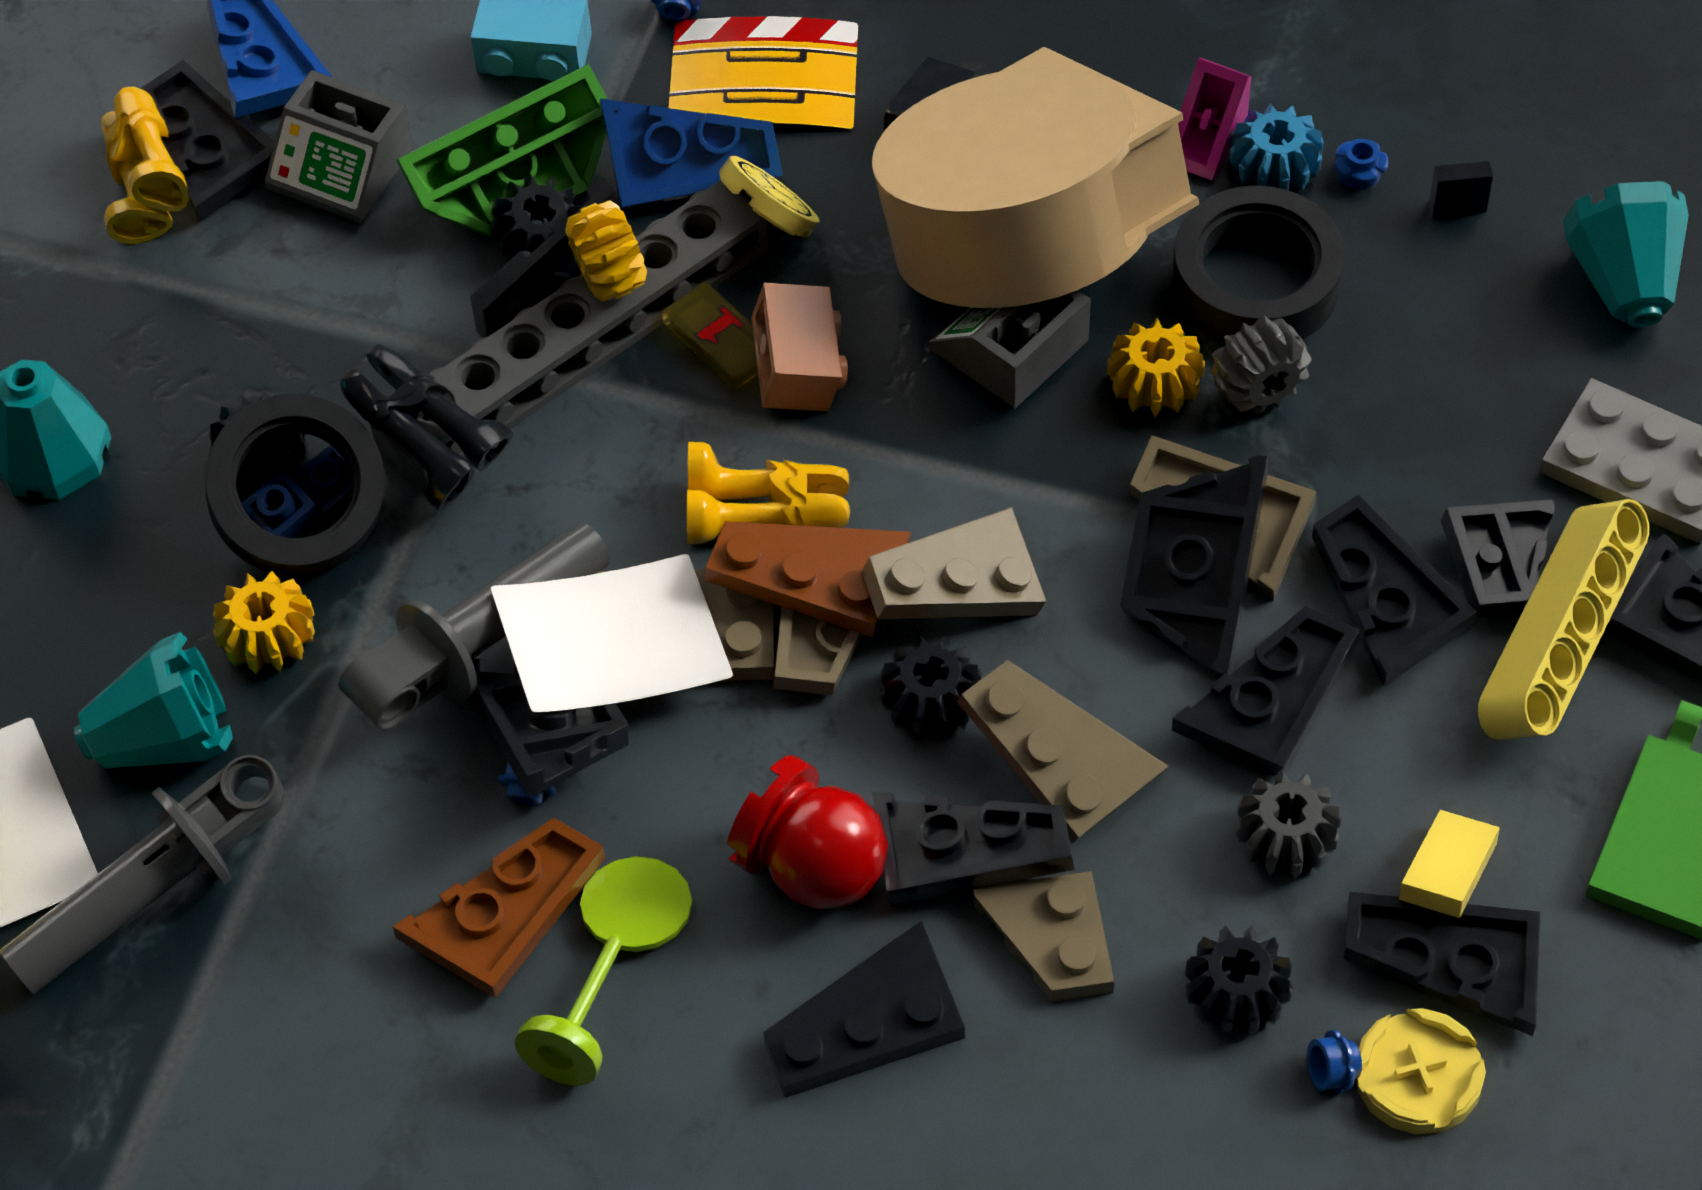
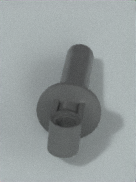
[338,522,610,731]
[0,755,284,994]

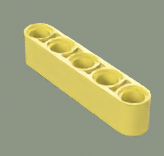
[1478,499,1649,740]

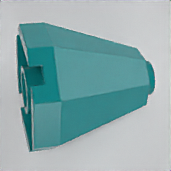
[1563,181,1689,327]
[0,360,112,500]
[74,632,233,769]

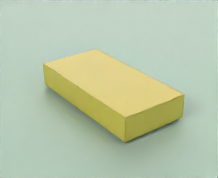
[1399,810,1500,918]

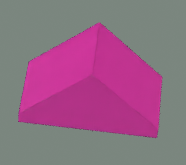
[1178,58,1252,181]

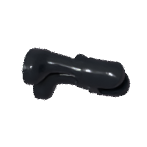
[340,344,513,512]

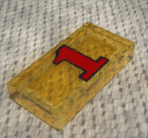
[662,281,758,390]

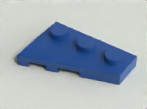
[207,0,332,118]
[600,98,783,207]

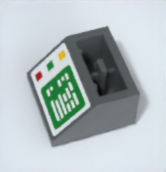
[265,70,414,223]
[929,290,1091,409]

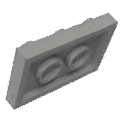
[1539,378,1702,544]

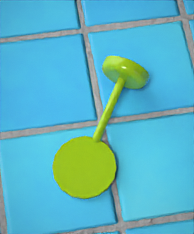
[514,856,692,1086]

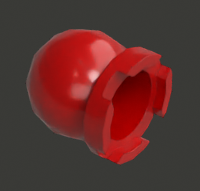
[727,755,888,909]

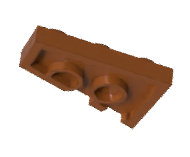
[704,521,911,637]
[392,817,606,999]

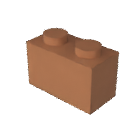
[751,283,848,412]

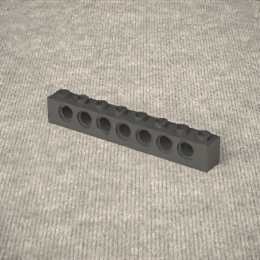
[370,180,769,493]

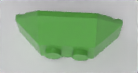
[396,64,607,239]

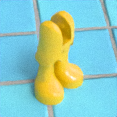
[101,87,189,244]
[687,442,850,544]

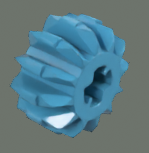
[1230,103,1324,191]

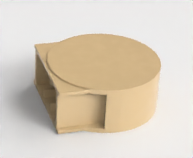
[872,47,1199,308]

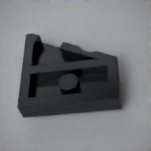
[1441,499,1555,618]

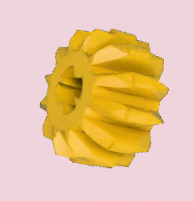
[565,200,647,302]
[1107,318,1205,418]
[213,571,315,674]

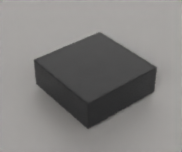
[1429,161,1493,217]

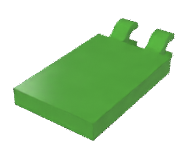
[1585,700,1702,940]

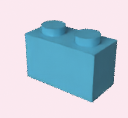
[471,0,592,81]

